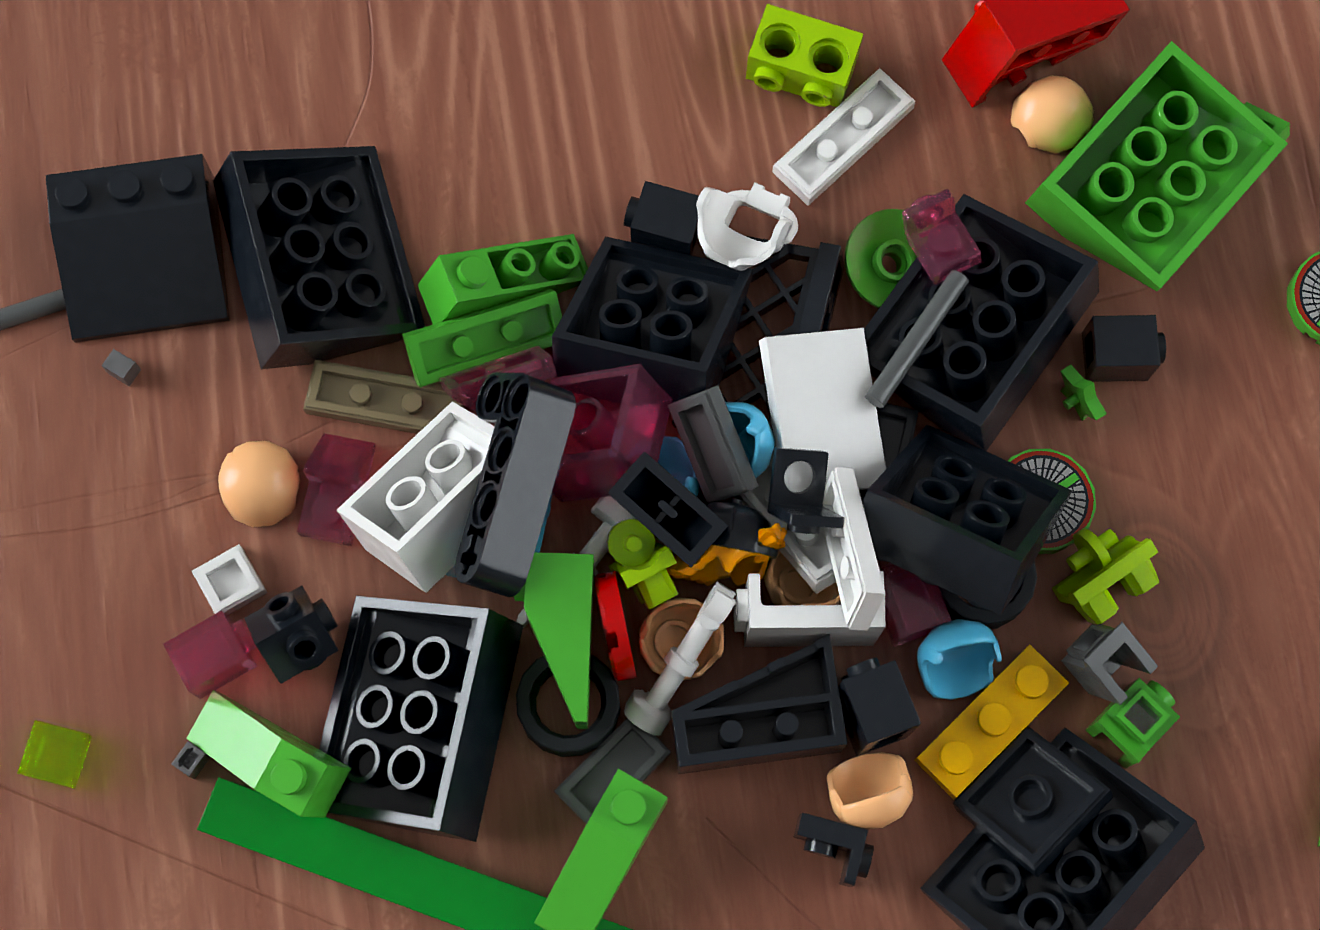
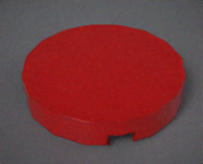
[594,570,637,681]

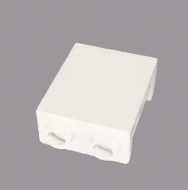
[734,571,886,647]

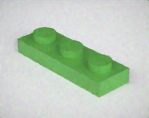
[402,289,562,387]

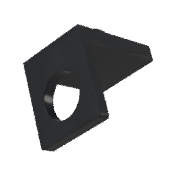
[767,447,844,534]

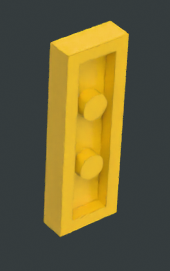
[914,644,1069,800]

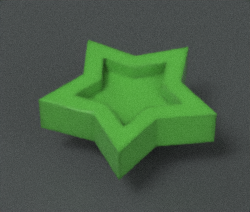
[1060,364,1107,421]

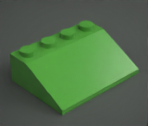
[1025,41,1288,291]

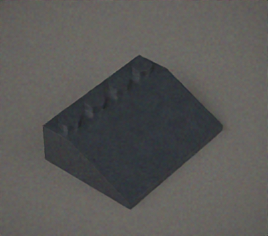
[213,146,425,370]
[864,194,1099,451]
[319,596,524,842]
[920,727,1205,930]

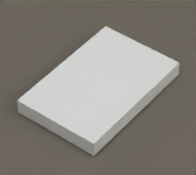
[759,328,886,492]

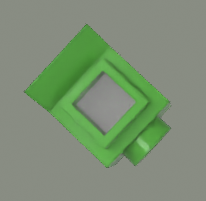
[1085,678,1180,769]

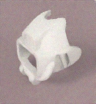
[696,183,798,271]

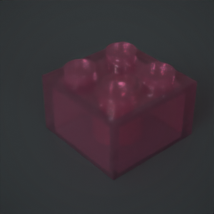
[550,364,672,502]

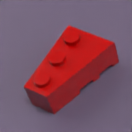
[941,0,1130,108]

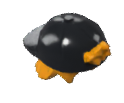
[655,498,788,586]

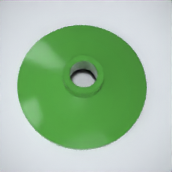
[844,209,935,308]

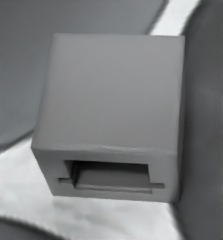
[101,349,141,386]
[171,741,211,779]

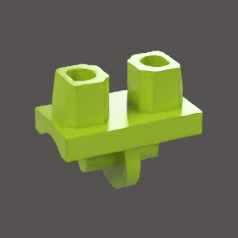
[607,519,678,609]
[1052,528,1159,625]

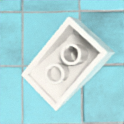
[337,401,495,593]

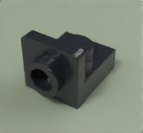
[793,812,874,887]

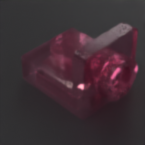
[902,189,981,285]

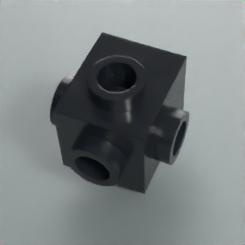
[244,586,339,684]

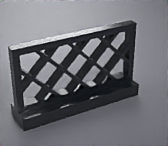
[672,236,845,448]

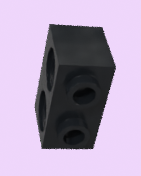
[838,657,921,757]

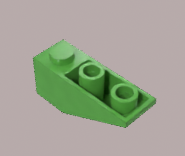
[418,234,588,324]

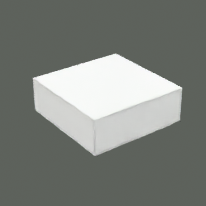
[192,544,268,620]

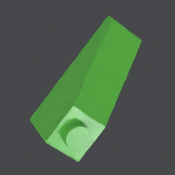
[514,552,594,729]
[186,690,351,818]
[534,769,668,930]

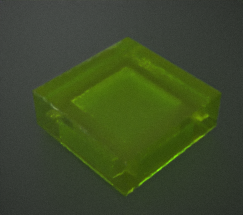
[17,720,92,789]

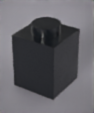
[624,181,699,255]
[1082,315,1166,382]

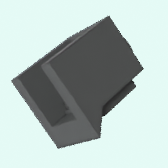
[1061,622,1158,705]

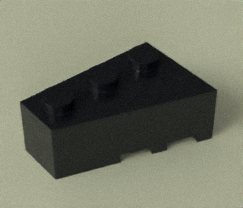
[671,634,847,774]

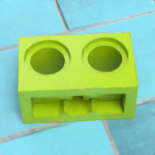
[746,4,863,107]

